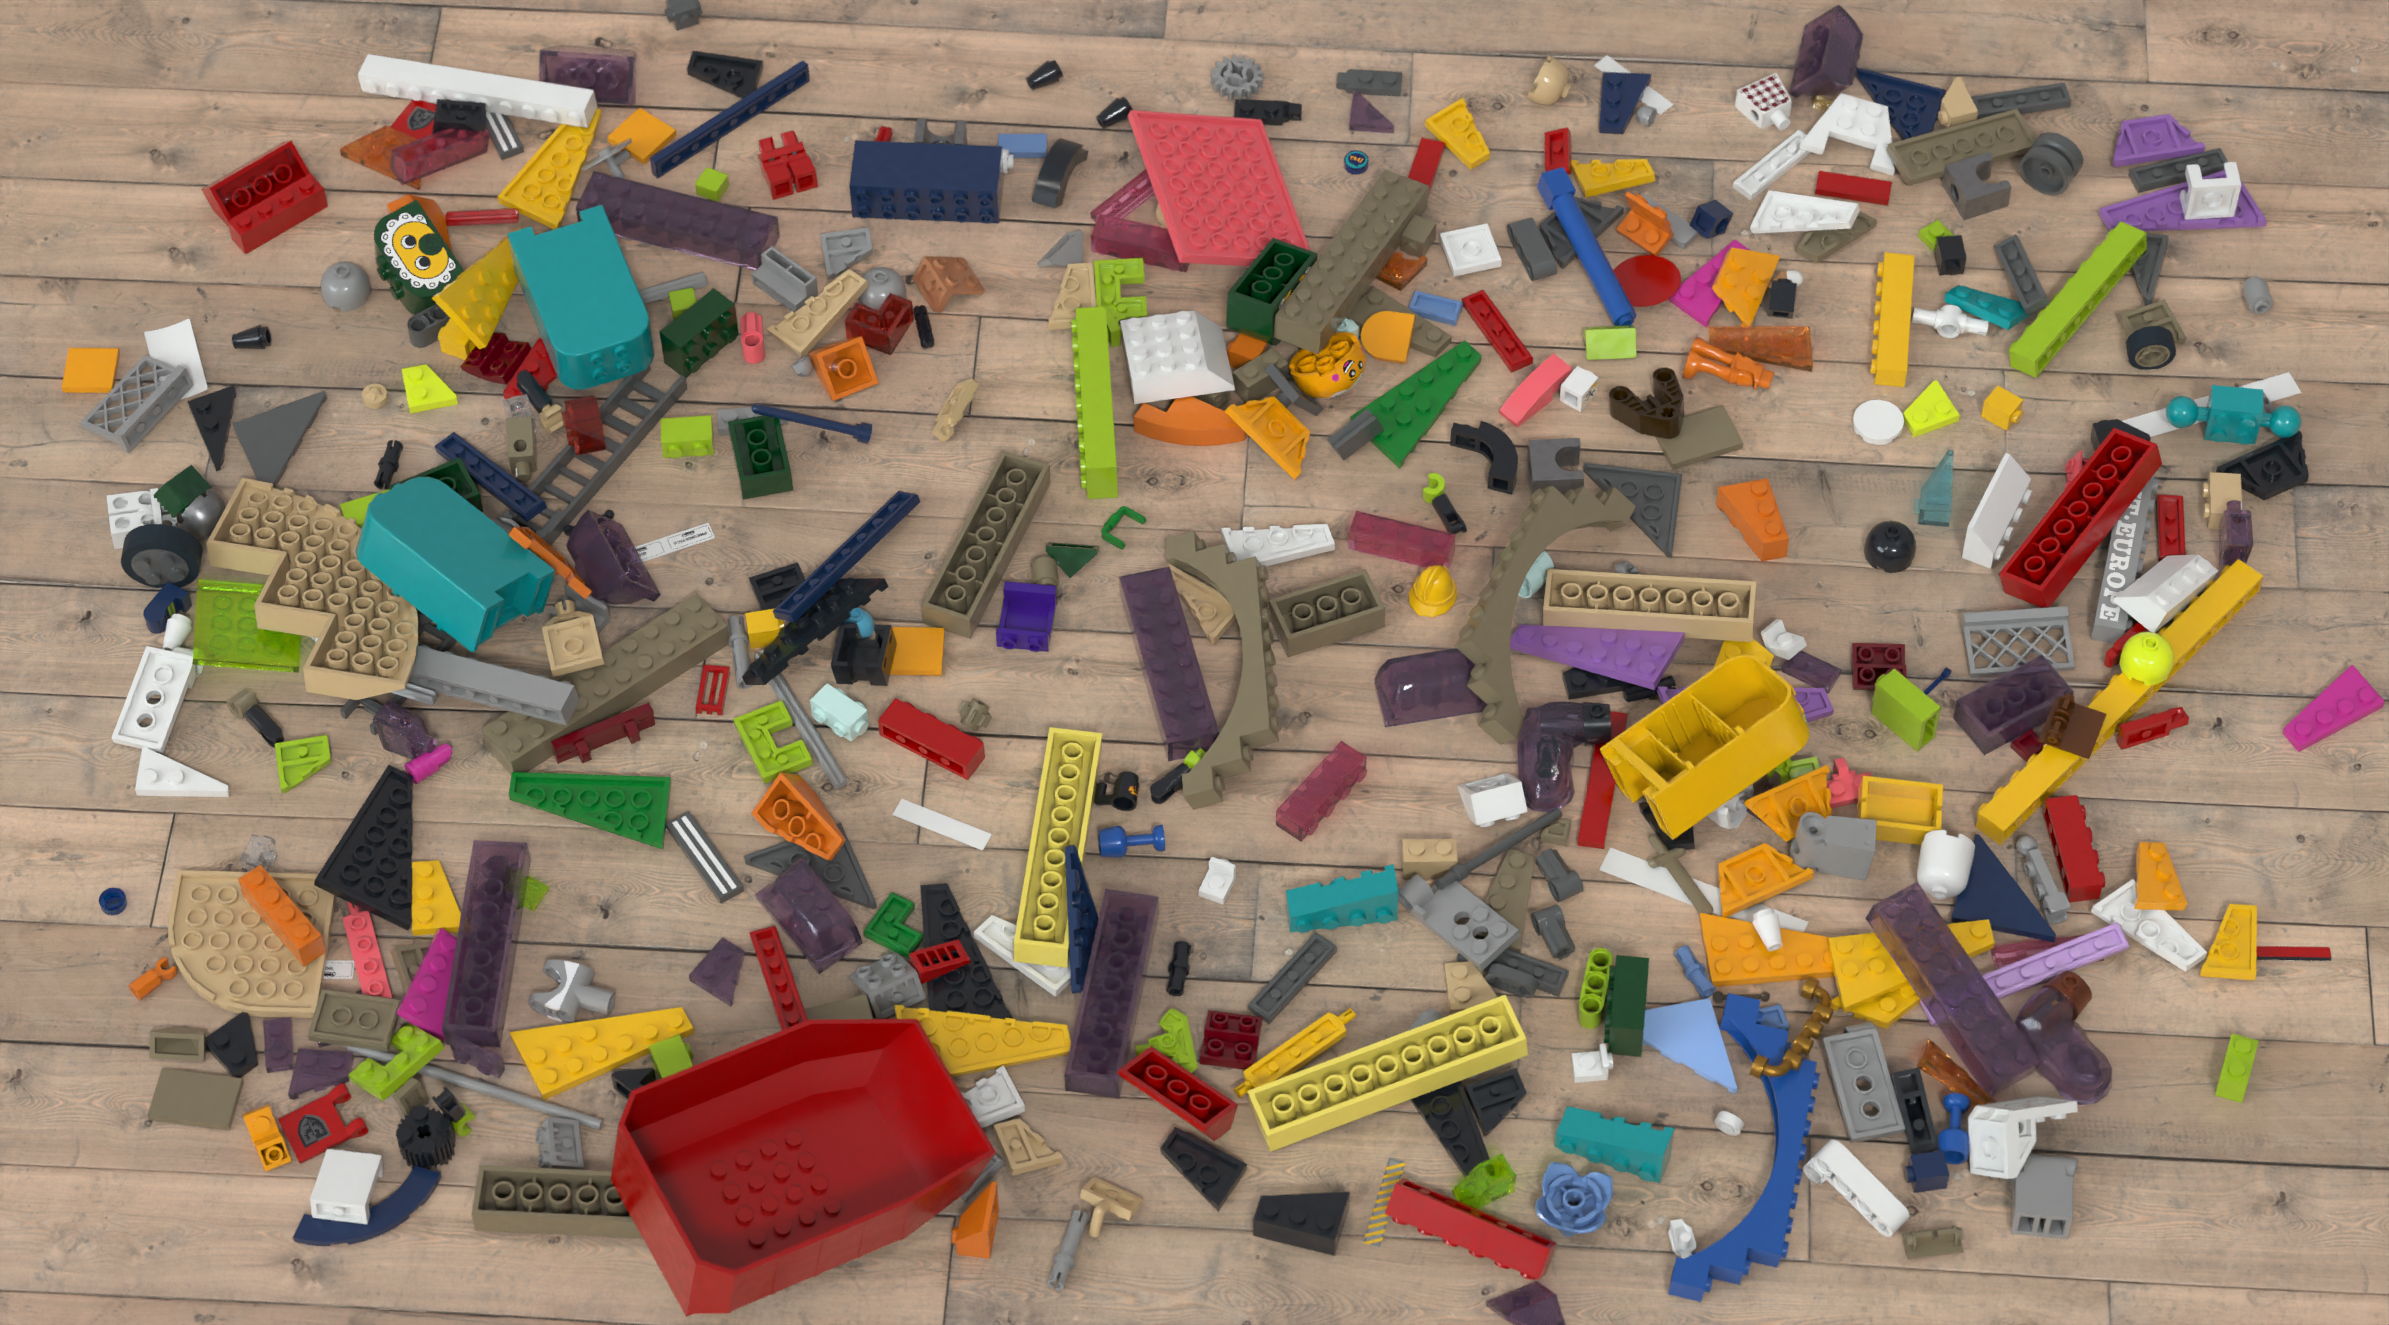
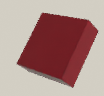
[2010,729,2045,763]

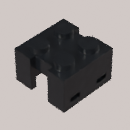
[831,623,897,686]

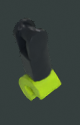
[1422,473,1467,538]
[1150,748,1206,804]
[432,1086,476,1137]

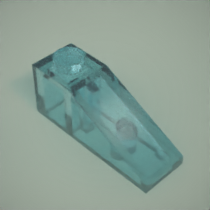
[1913,450,1954,527]

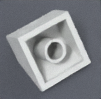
[1457,772,1528,827]

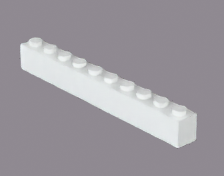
[358,54,597,128]

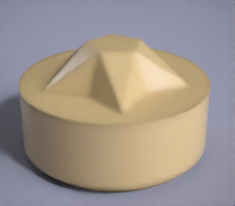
[362,384,388,409]

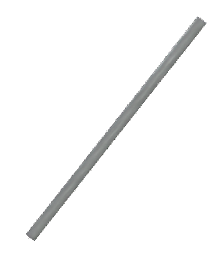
[347,1046,604,1130]

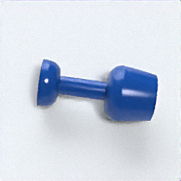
[1098,825,1165,858]
[1937,1093,1971,1165]

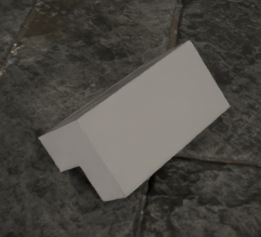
[751,246,818,312]

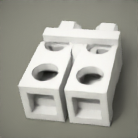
[106,488,178,549]

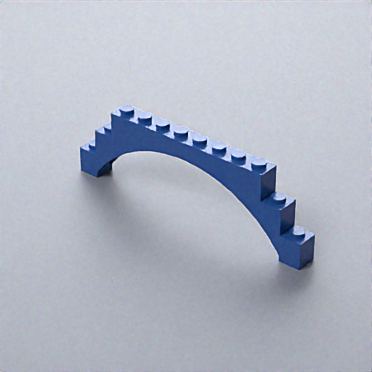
[1668,993,1820,1302]

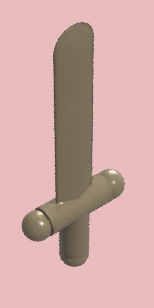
[1648,834,1713,915]

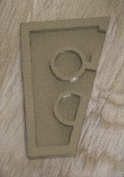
[1796,199,1877,263]

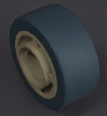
[2126,326,2176,370]

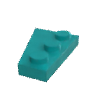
[1944,285,2033,330]

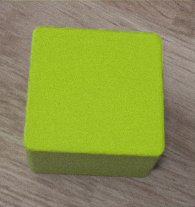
[695,167,729,202]
[669,288,696,320]

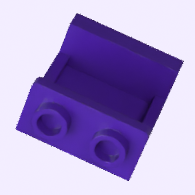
[996,581,1057,652]

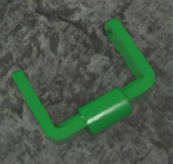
[1101,506,1147,549]

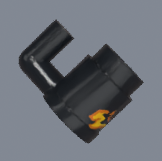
[1094,771,1140,811]

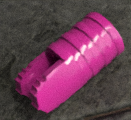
[404,743,453,785]

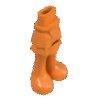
[1682,337,1774,389]

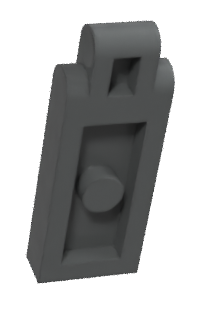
[1336,69,1402,97]

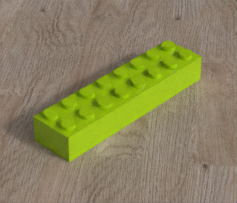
[1071,306,1118,499]

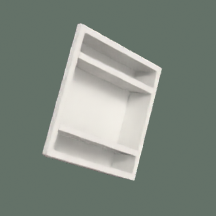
[1120,310,1235,404]

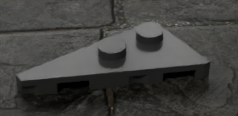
[2131,233,2169,306]

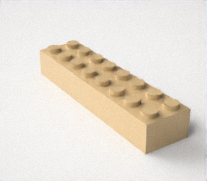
[1543,569,1757,642]

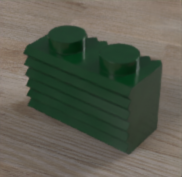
[154,465,212,518]

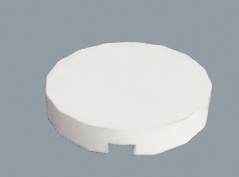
[1853,400,1904,445]

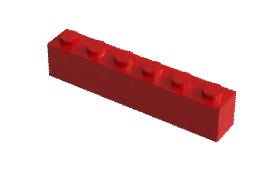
[1385,1178,1557,1280]

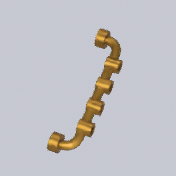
[1750,977,1834,1079]

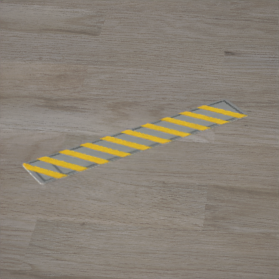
[1363,1158,1406,1247]

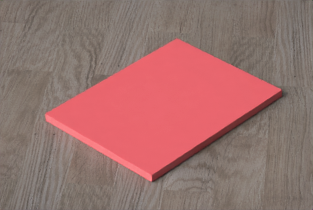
[1128,110,1310,266]

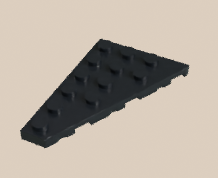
[314,765,412,931]

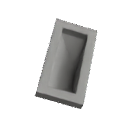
[1037,230,1083,268]

